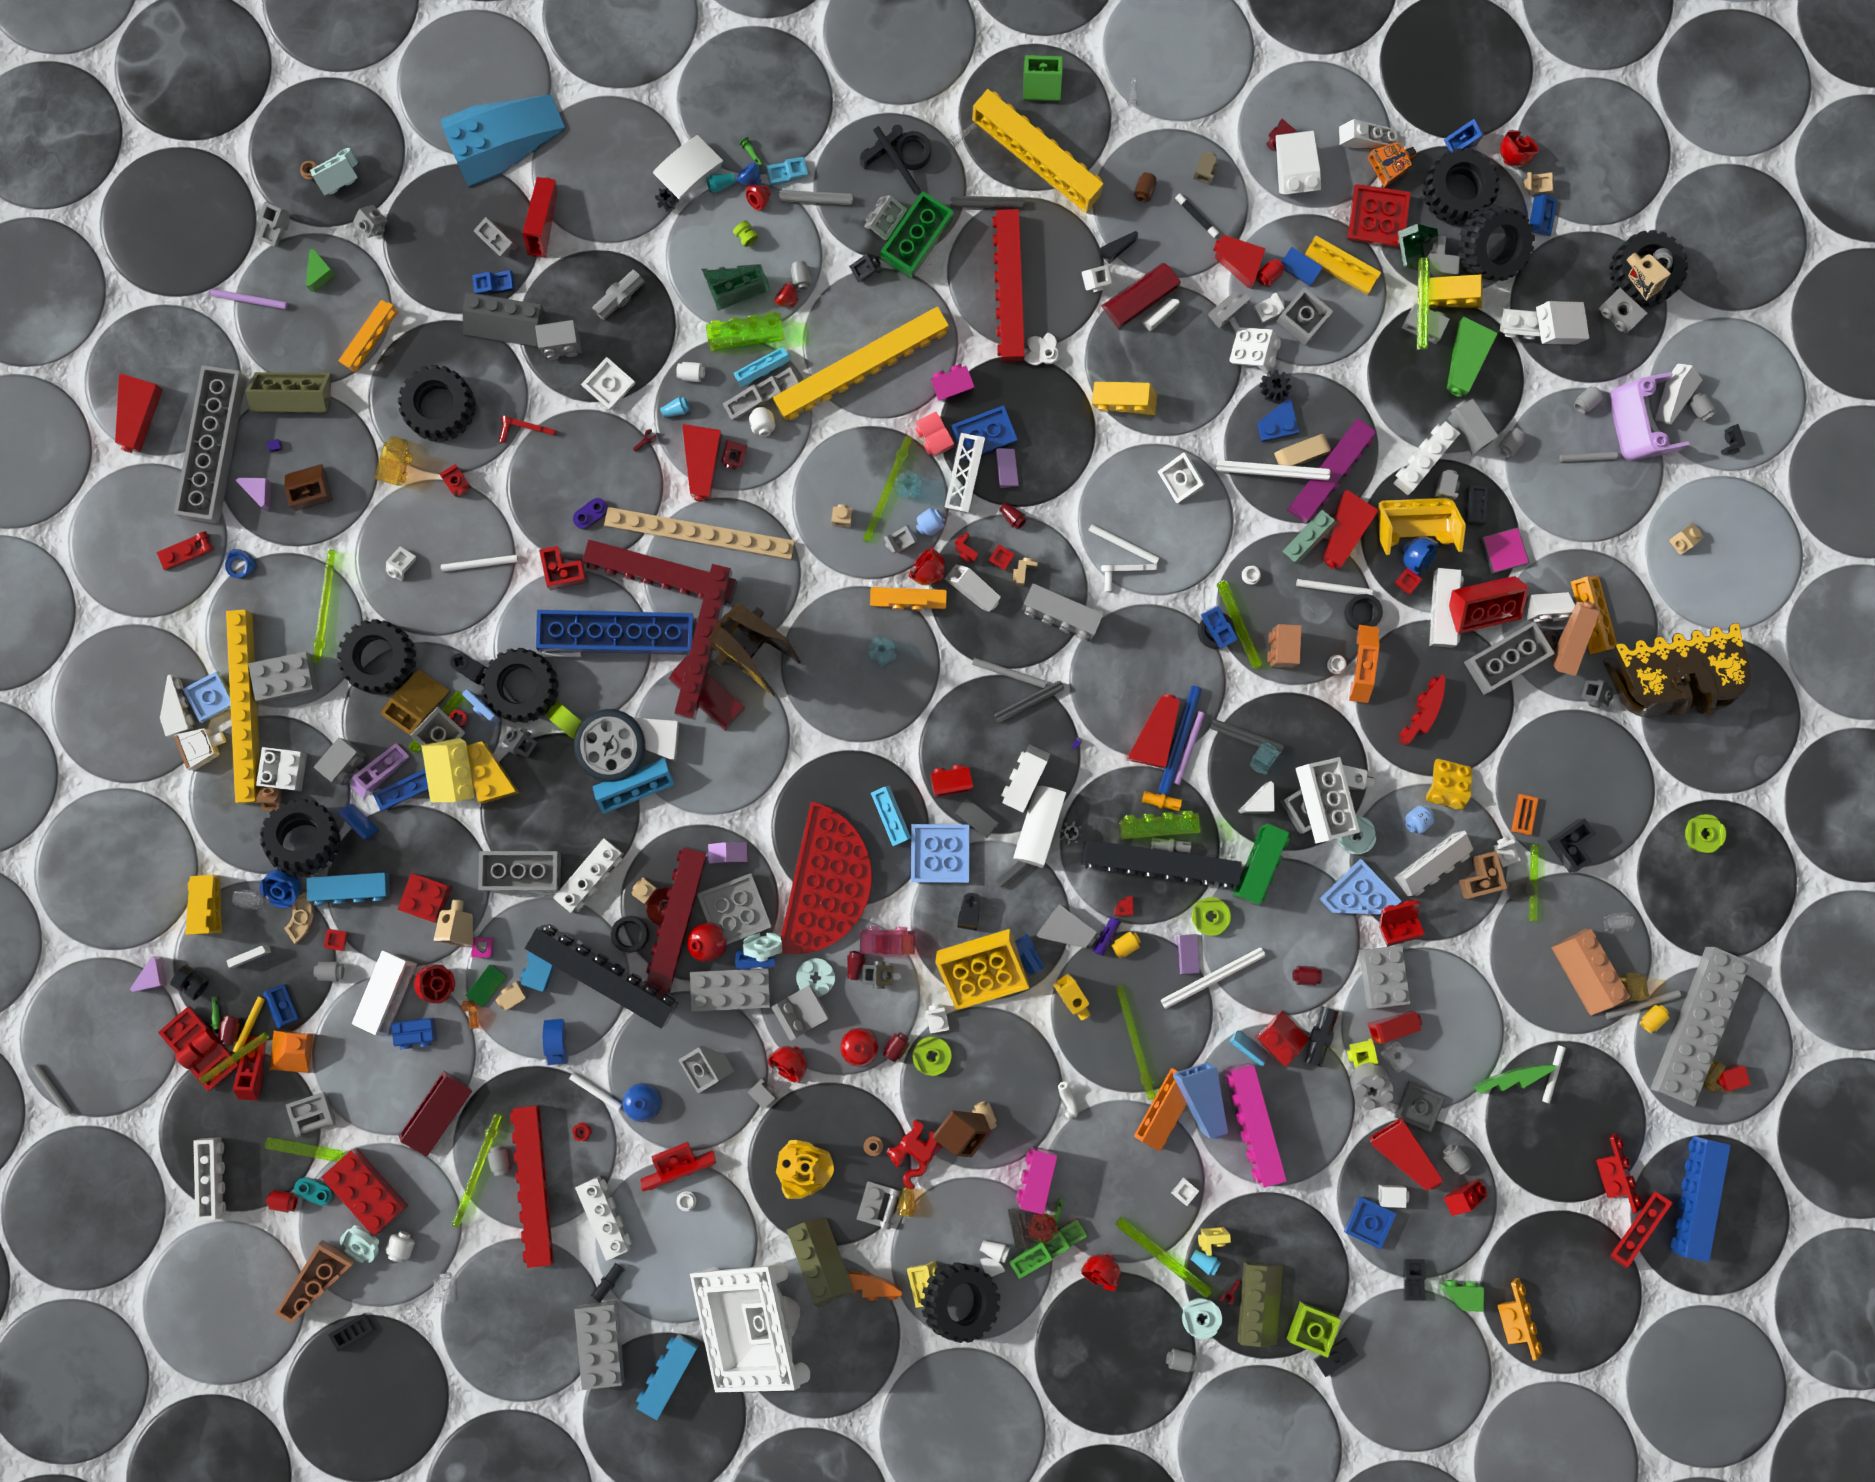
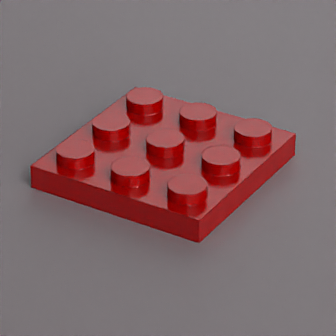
[1347,184,1411,248]

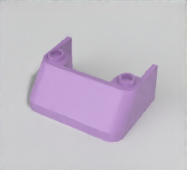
[1609,372,1689,461]

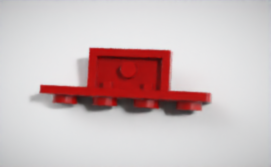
[1596,1133,1642,1213]
[640,1142,716,1192]

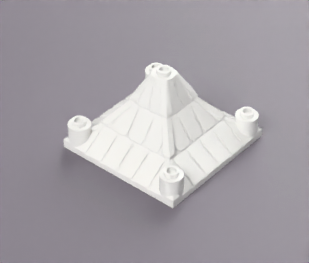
[690,1261,810,1392]

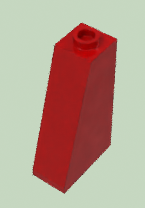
[522,177,558,258]
[115,373,163,454]
[682,424,722,502]
[1322,490,1378,570]
[1126,694,1180,769]
[1369,1117,1443,1191]

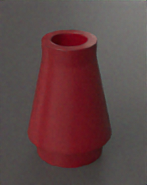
[999,502,1027,530]
[847,951,866,980]

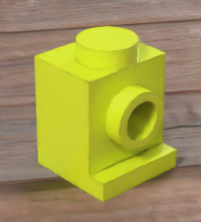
[1347,1038,1378,1068]

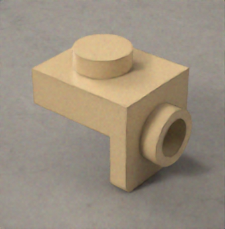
[1524,172,1554,196]
[1669,522,1704,554]
[1013,558,1038,587]

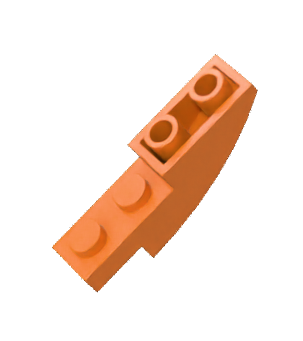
[847,1271,902,1301]

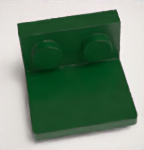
[1398,224,1439,272]

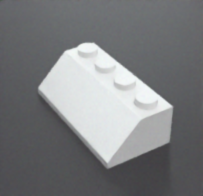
[1296,757,1360,843]
[1394,830,1473,897]

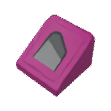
[471,938,494,958]

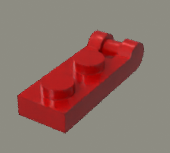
[156,531,214,571]

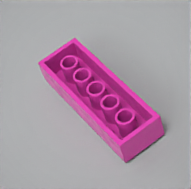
[1224,1063,1286,1188]

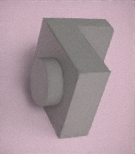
[884,525,918,554]

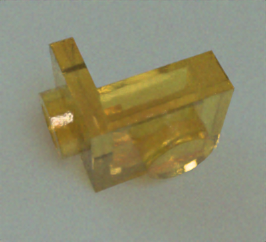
[1704,1061,1726,1093]

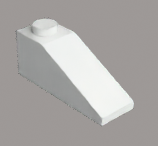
[1655,364,1702,424]

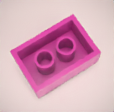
[1016,1146,1057,1215]

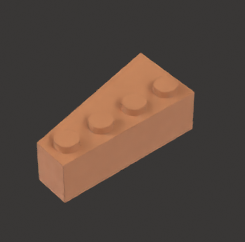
[274,1240,355,1324]

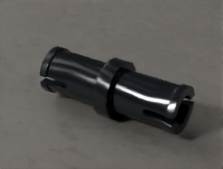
[591,1263,625,1303]

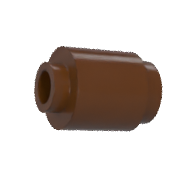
[1134,172,1157,202]

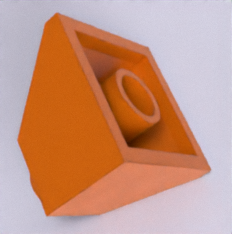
[270,1030,314,1073]

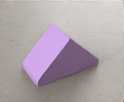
[236,478,271,511]
[708,842,748,864]
[130,956,167,992]

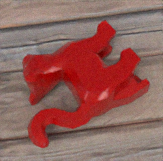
[887,1120,942,1189]

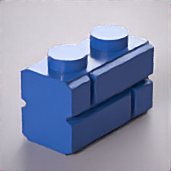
[391,1017,437,1050]

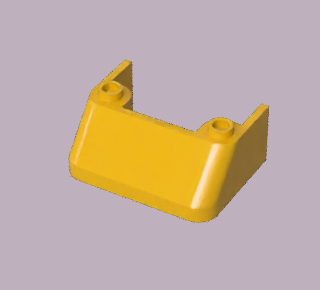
[1378,498,1466,555]

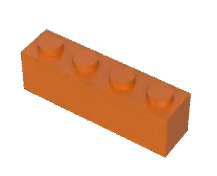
[1134,1068,1187,1152]

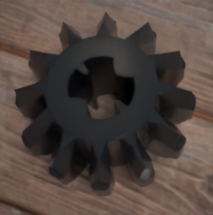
[1259,369,1292,402]

